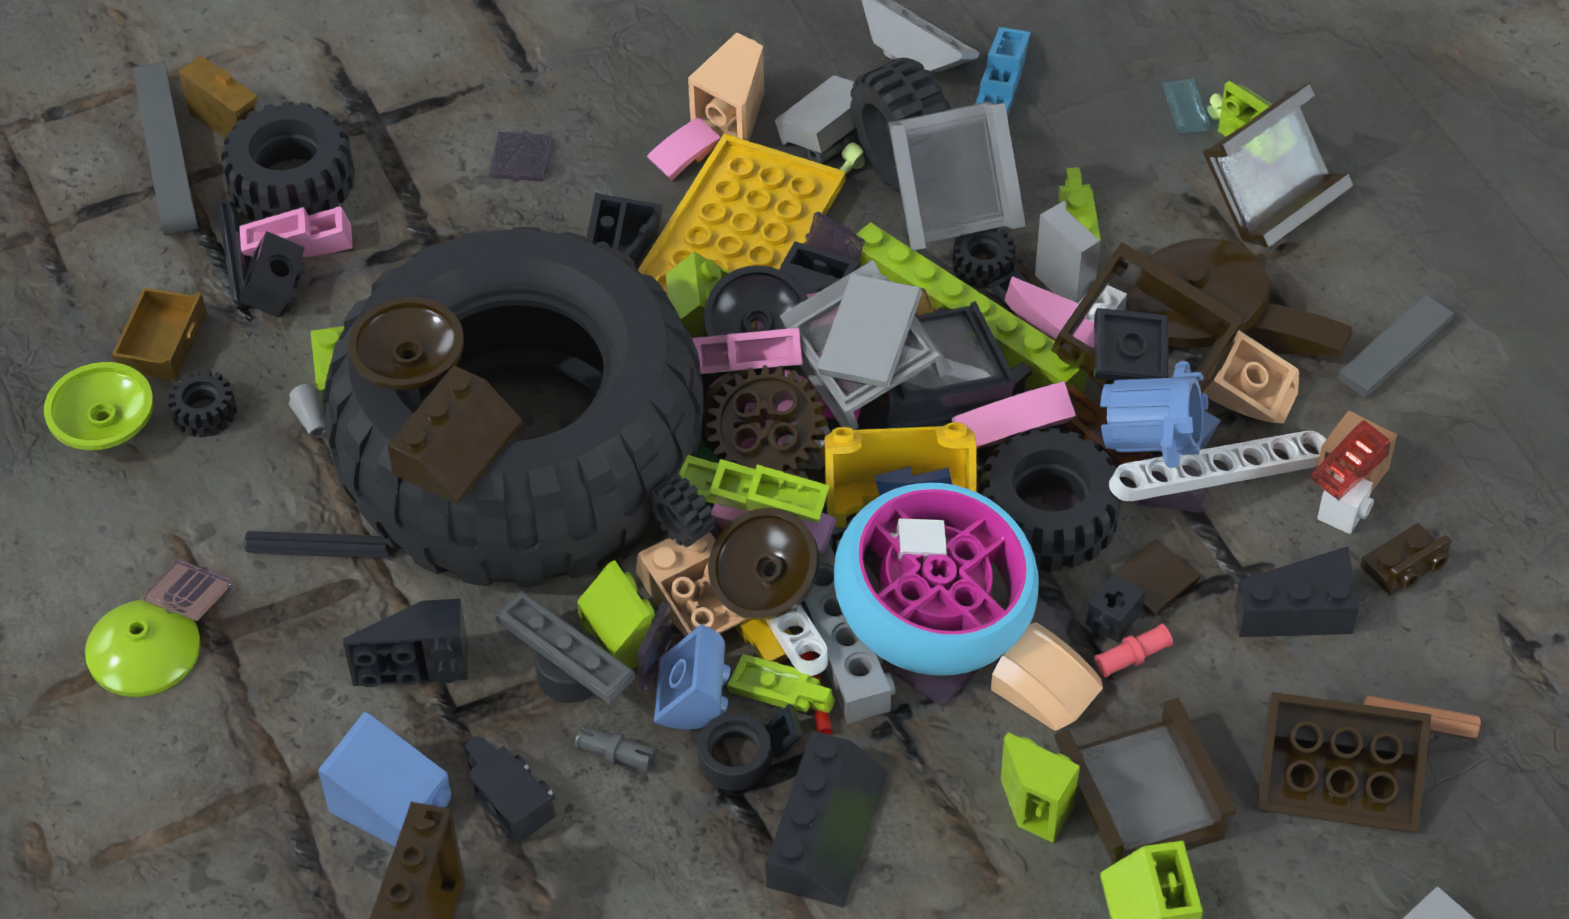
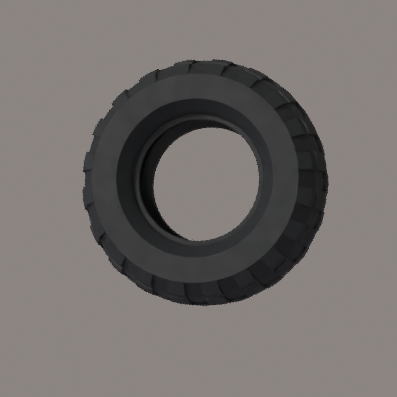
[324,227,704,587]

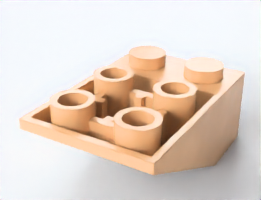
[636,532,748,637]

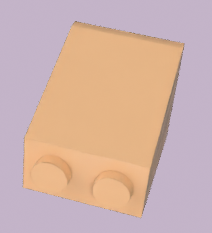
[688,32,764,141]

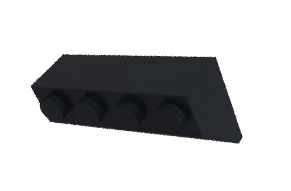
[765,731,888,908]

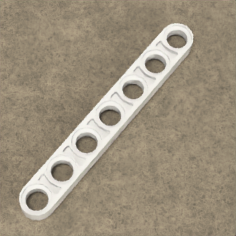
[1109,431,1326,501]
[710,521,828,675]

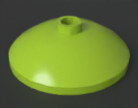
[44,362,154,450]
[85,599,201,697]

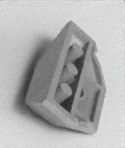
[862,0,980,73]

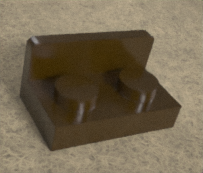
[1360,523,1452,596]

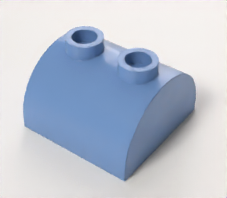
[654,624,730,730]

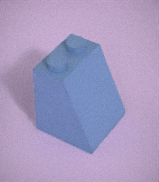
[318,711,452,847]

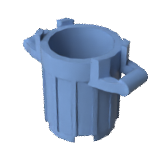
[1101,361,1208,468]

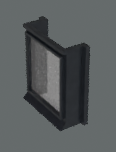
[885,301,1016,429]

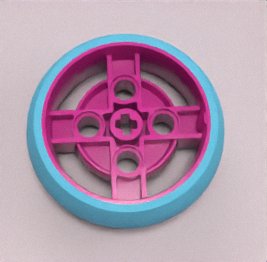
[834,483,1039,676]

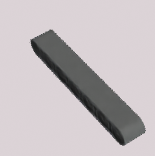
[132,61,198,236]

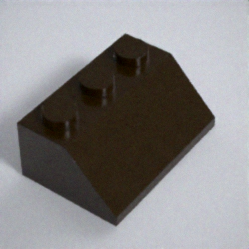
[387,366,522,505]

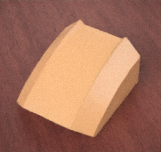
[1200,330,1299,423]
[991,622,1103,730]

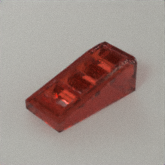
[1310,420,1391,501]

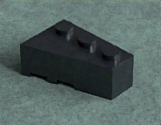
[587,193,663,265]
[1235,546,1359,637]

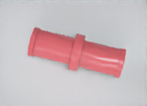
[1094,624,1173,678]

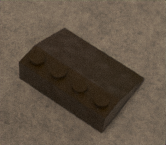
[1257,692,1431,833]

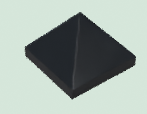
[765,704,803,759]

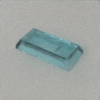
[1162,79,1210,134]

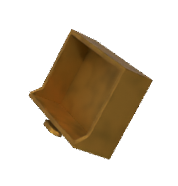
[178,55,258,139]
[112,287,207,381]

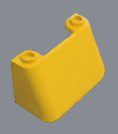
[825,422,976,528]

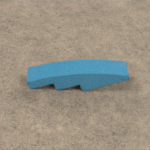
[975,27,1031,117]

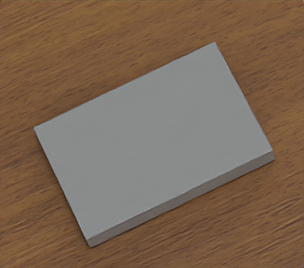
[817,274,922,388]

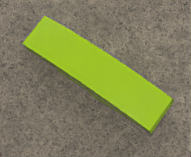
[679,455,830,522]

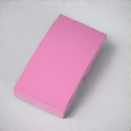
[647,117,721,181]

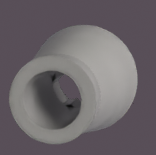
[289,383,326,439]

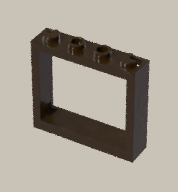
[1051,242,1244,385]
[370,801,466,919]

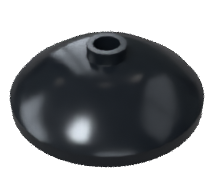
[704,265,811,370]

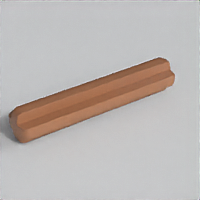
[1364,696,1481,738]

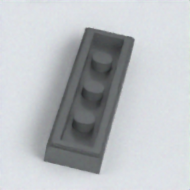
[1338,294,1454,398]
[495,590,635,704]

